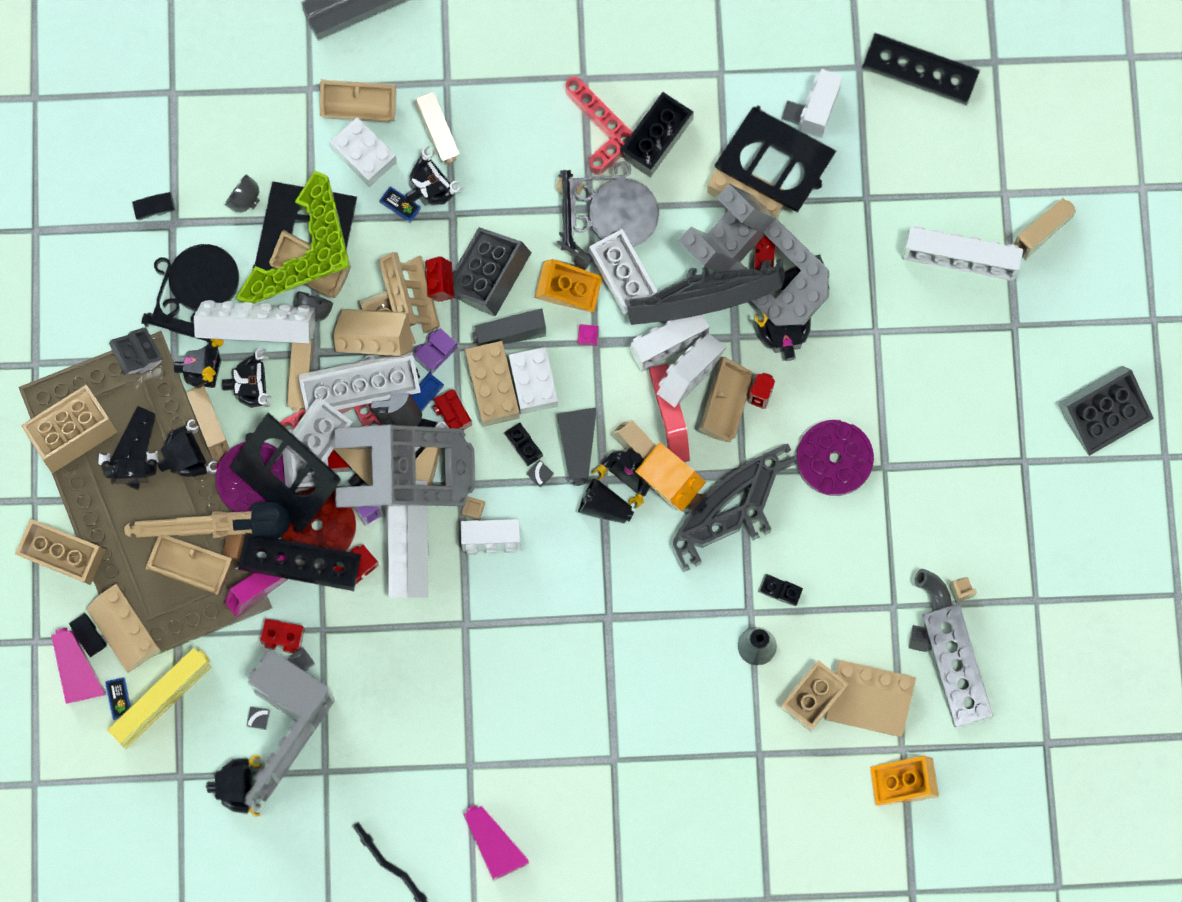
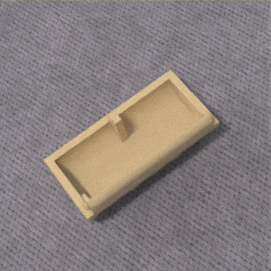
[320,79,396,122]
[269,230,351,298]
[699,357,754,442]
[145,536,232,595]

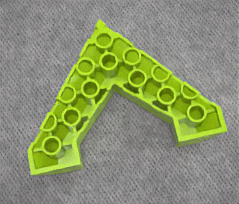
[236,170,350,304]

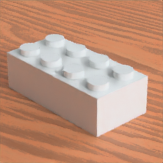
[588,229,658,316]
[630,315,710,372]
[657,333,726,407]

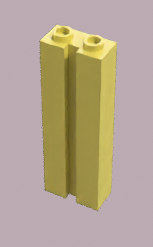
[107,648,211,749]

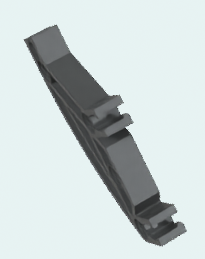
[627,259,785,325]
[672,444,796,572]

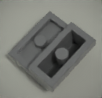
[109,327,163,376]
[371,393,422,426]

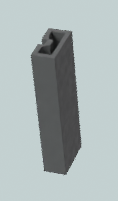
[301,0,409,40]

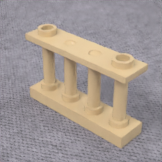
[379,252,440,333]

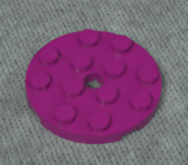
[797,420,874,496]
[216,442,285,512]

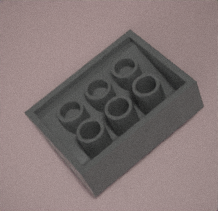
[453,227,532,316]
[1058,366,1154,456]

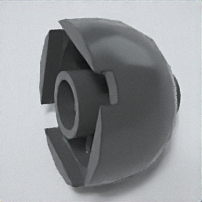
[224,174,260,212]
[294,291,333,322]

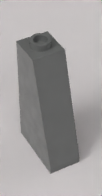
[472,308,546,346]
[558,407,596,486]

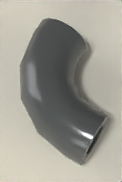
[915,569,952,611]

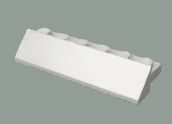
[388,480,428,598]

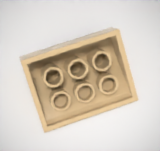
[21,385,117,474]
[826,660,916,738]

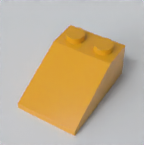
[535,259,603,313]
[635,442,706,512]
[870,756,939,806]

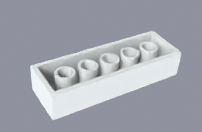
[903,226,1023,281]
[194,300,315,343]
[299,351,421,412]

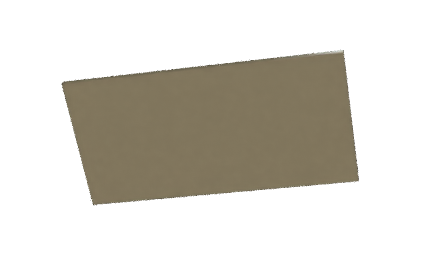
[18,331,272,656]

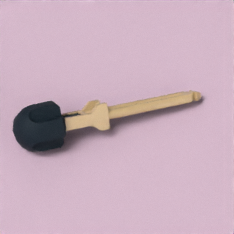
[124,502,291,539]

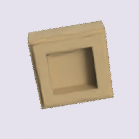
[461,496,485,521]

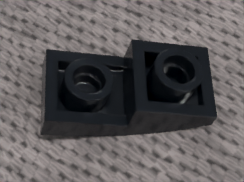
[132,192,176,220]
[504,423,543,466]
[683,493,708,516]
[758,574,803,606]
[69,612,107,658]

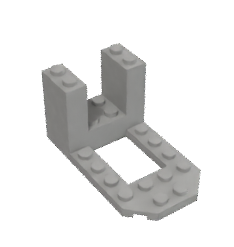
[678,184,829,326]
[334,425,475,508]
[245,649,335,812]

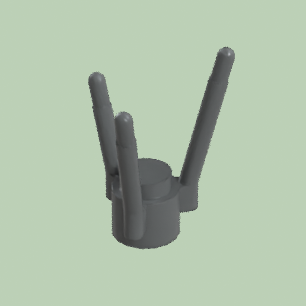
[556,232,592,270]

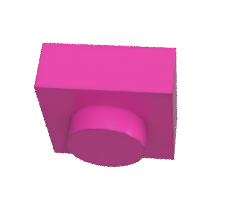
[578,324,598,346]

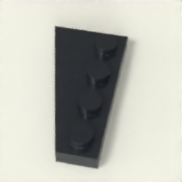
[103,406,156,491]

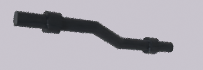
[352,822,428,902]

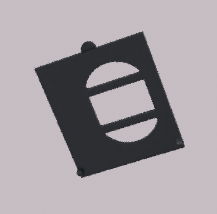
[714,105,836,213]
[253,181,357,271]
[229,412,341,533]

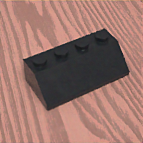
[620,92,694,177]

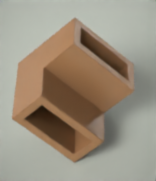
[222,535,258,562]

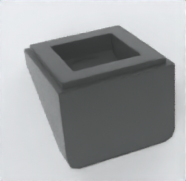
[908,625,930,652]

